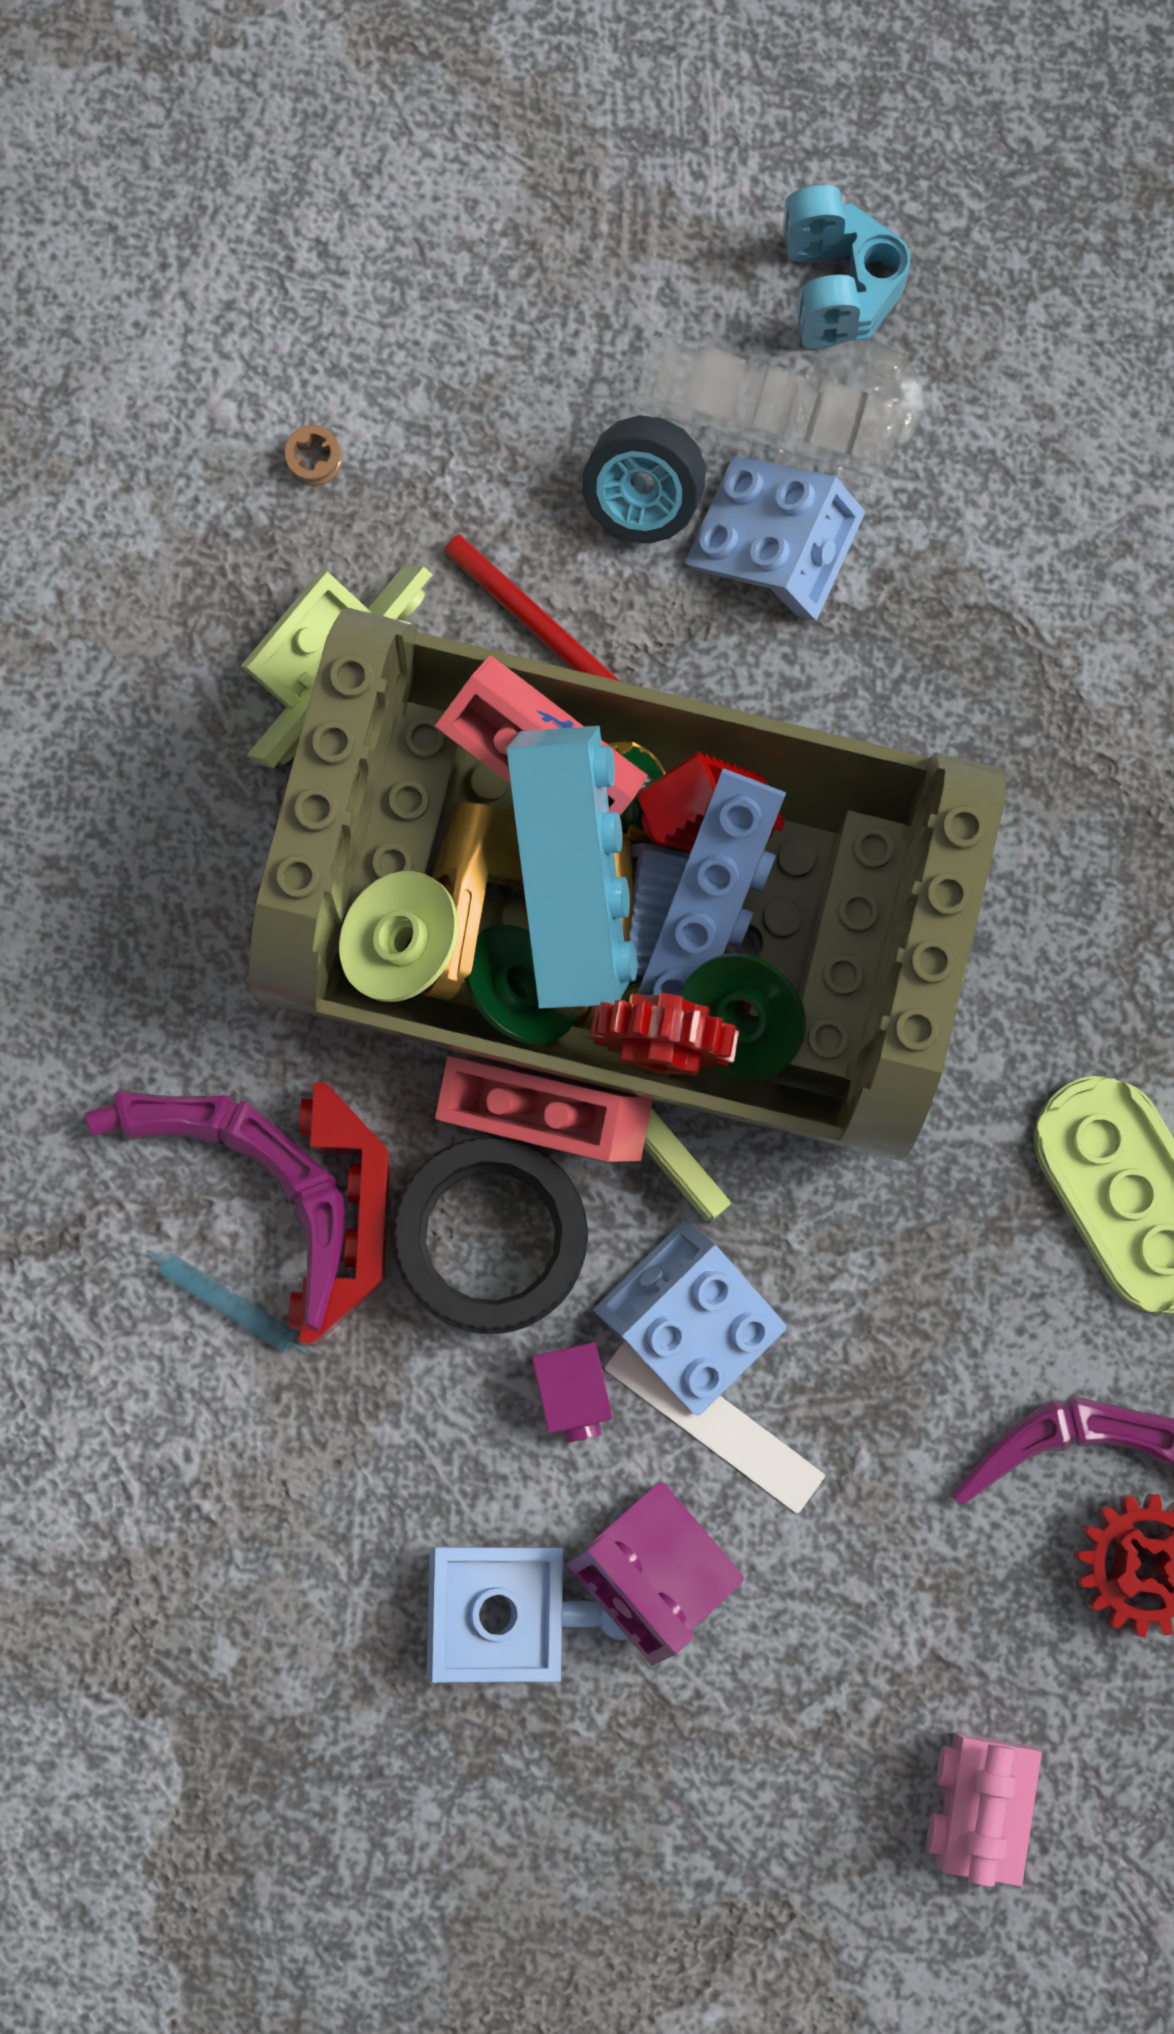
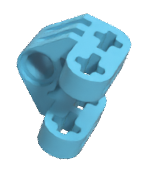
[783,185,910,349]

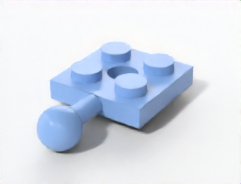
[427,1547,629,1683]

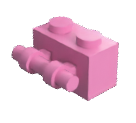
[927,1732,1042,1886]

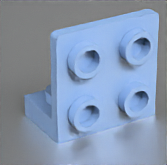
[686,456,865,621]
[592,1220,786,1416]

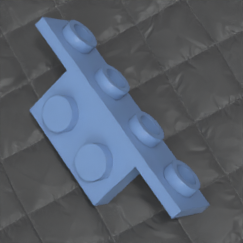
[638,768,786,996]

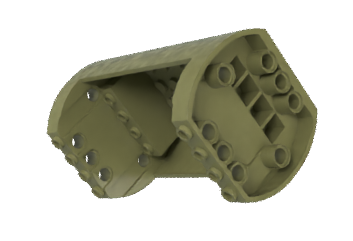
[249,608,1006,1161]

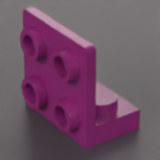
[566,1482,744,1666]

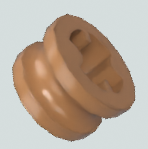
[284,425,343,486]

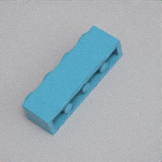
[507,726,637,1008]

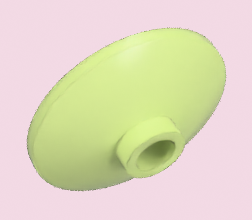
[339,871,458,1002]

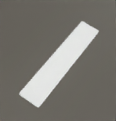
[605,1342,825,1513]

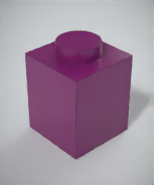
[532,1342,613,1444]

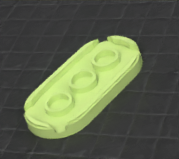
[1034,1076,1174,1315]

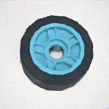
[582,415,706,544]

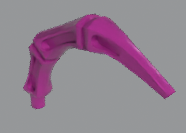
[85,1090,345,1331]
[950,1396,1174,1506]

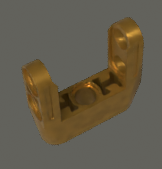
[420,803,634,1030]

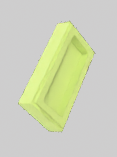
[644,1108,732,1222]

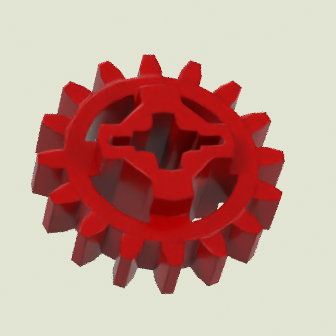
[590,993,739,1076]
[1073,1493,1174,1637]

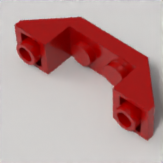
[289,1082,391,1345]

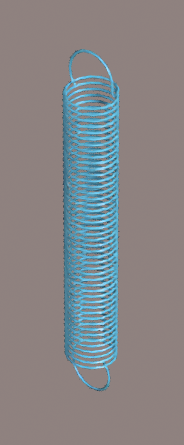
[147,1250,307,1354]

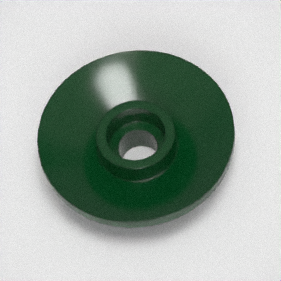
[464,925,579,1045]
[681,953,806,1080]

